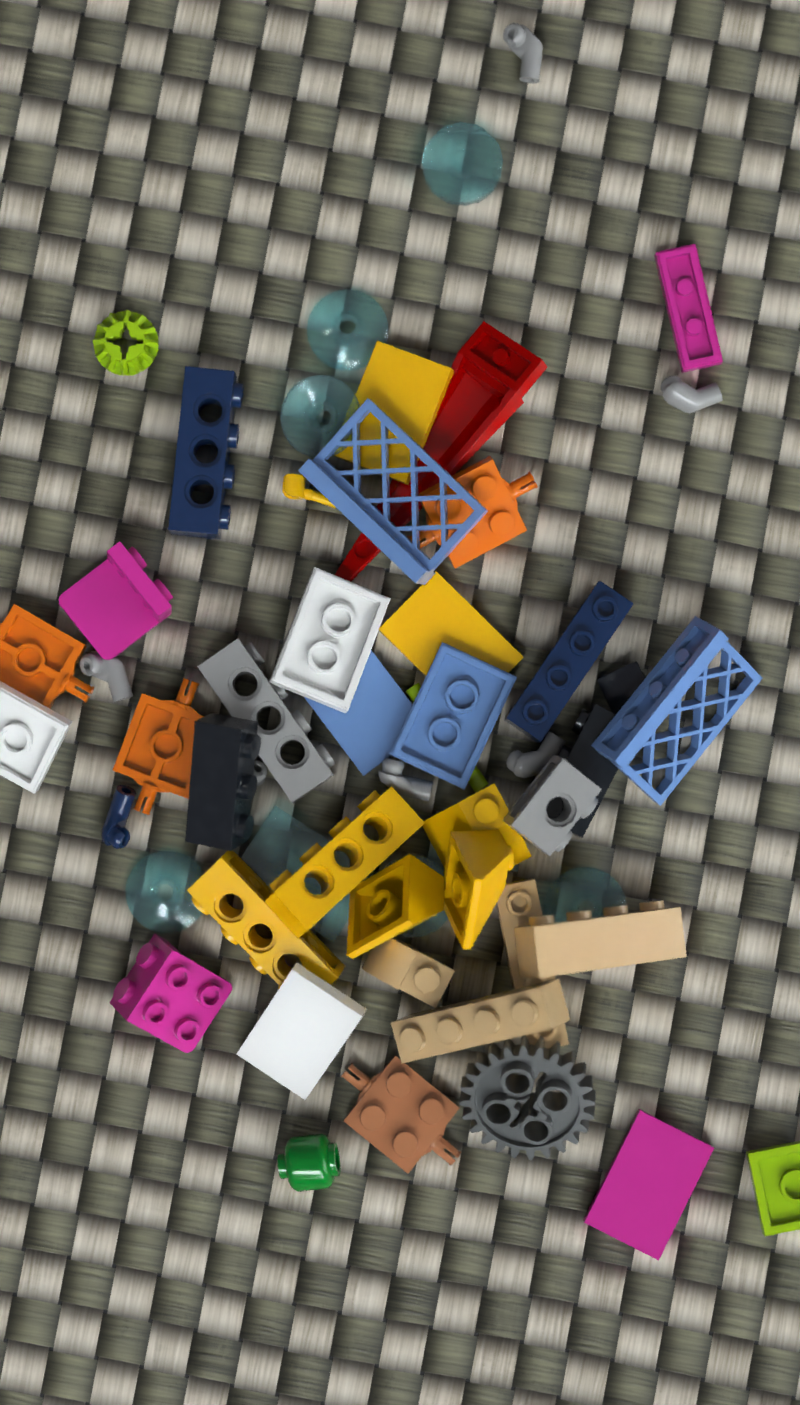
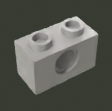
[503,755,602,856]

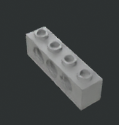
[197,638,335,803]

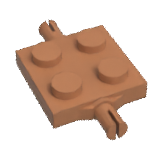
[341,1055,461,1174]

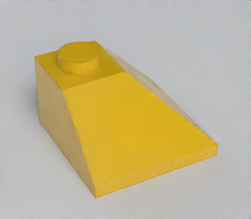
[422,783,532,868]
[444,830,514,950]
[347,854,445,959]

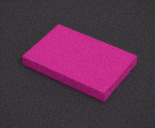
[583,1109,714,1260]

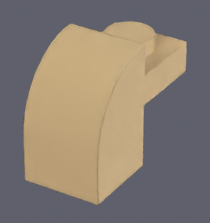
[362,937,455,1008]

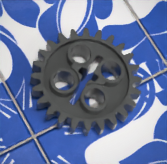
[459,1035,596,1160]

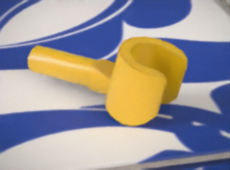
[282,474,336,508]

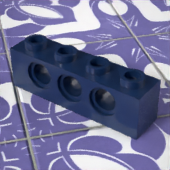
[168,366,243,540]
[504,580,634,743]

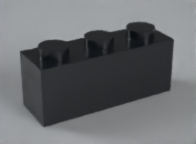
[546,704,618,838]
[185,713,261,851]

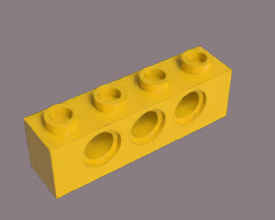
[264,786,425,939]
[187,850,346,989]

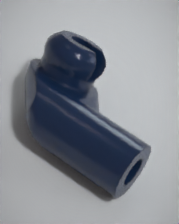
[101,785,136,849]

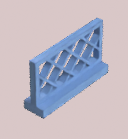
[298,398,488,585]
[591,616,763,806]

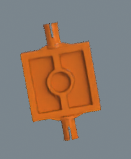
[407,456,538,569]
[0,604,94,709]
[113,678,204,815]

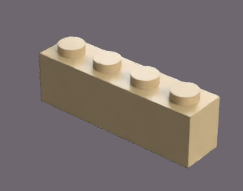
[514,900,687,978]
[391,979,570,1063]

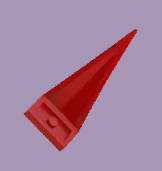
[335,321,547,582]

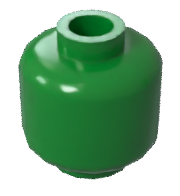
[278,1134,341,1192]

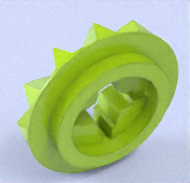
[92,309,159,376]

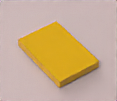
[333,341,454,485]
[379,571,524,677]

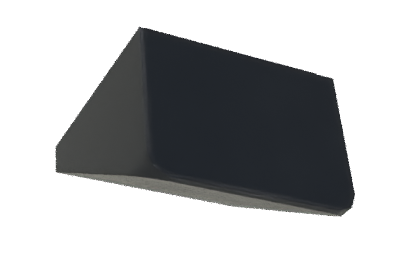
[597,661,645,714]

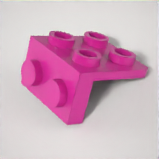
[59,541,173,660]
[109,933,232,1053]

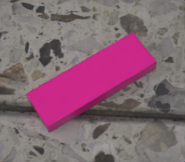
[654,244,723,373]

